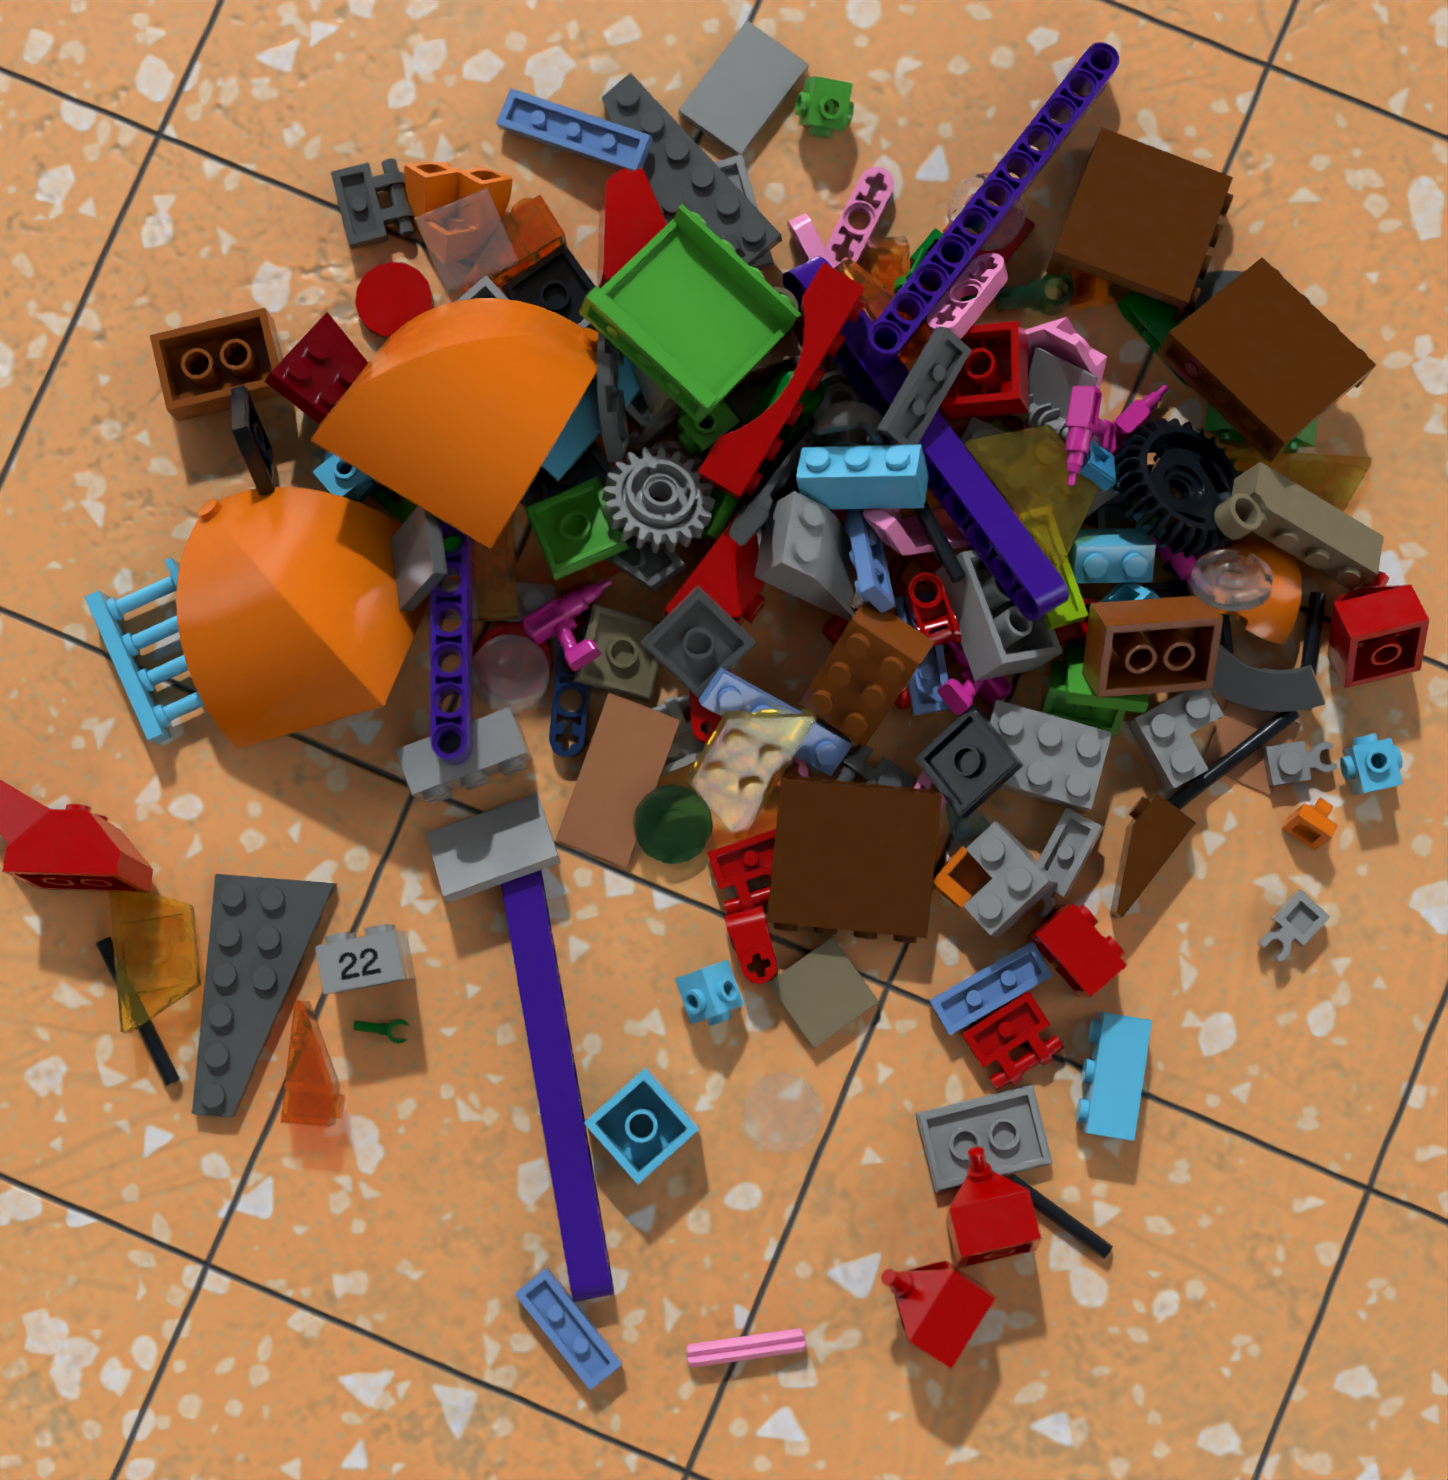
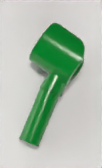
[893,248,929,298]
[353,1019,409,1044]

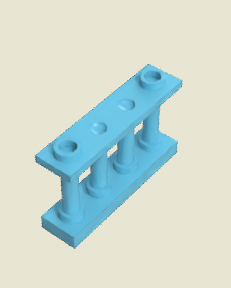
[85,557,205,744]

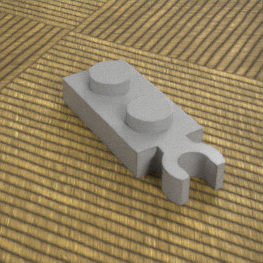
[1038,807,1104,918]

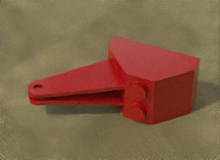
[664,515,765,743]
[0,780,153,893]

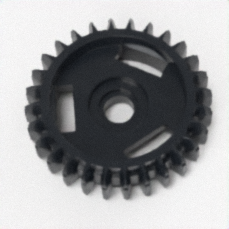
[1113,418,1244,558]

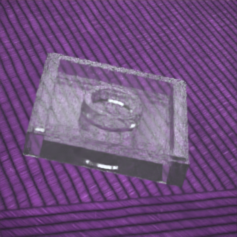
[415,188,519,293]

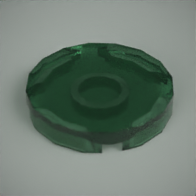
[632,784,713,864]

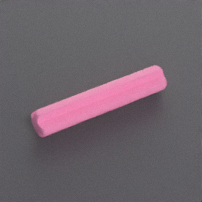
[686,1328,806,1368]

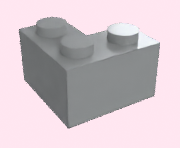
[1127,689,1224,792]
[964,822,1058,937]

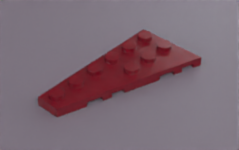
[265,312,368,425]

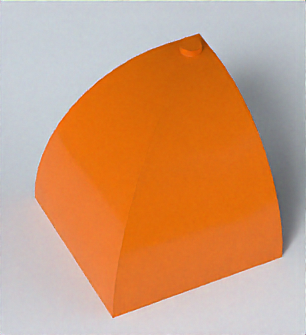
[311,298,598,549]
[176,487,430,749]

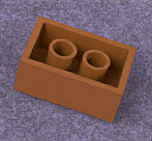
[150,308,283,421]
[1082,595,1223,698]
[799,602,935,747]

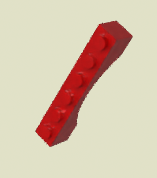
[698,262,867,502]

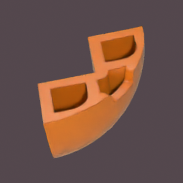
[404,162,513,265]
[1188,536,1302,645]

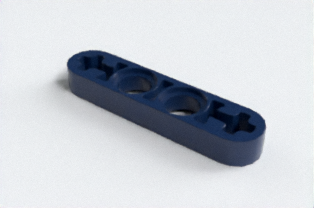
[549,608,591,758]

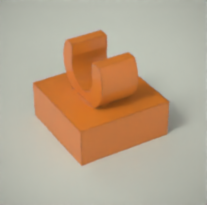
[1069,268,1115,310]
[1281,797,1338,851]

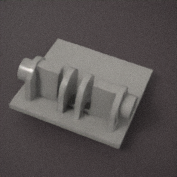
[1011,346,1098,444]

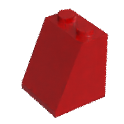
[597,168,667,289]

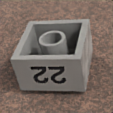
[315,924,415,994]

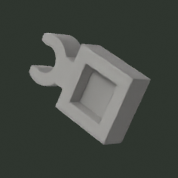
[1262,741,1337,787]
[1257,889,1330,962]

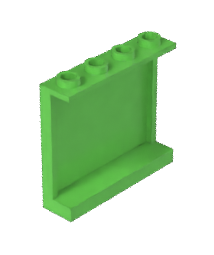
[579,204,801,423]

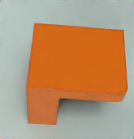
[932,846,988,909]

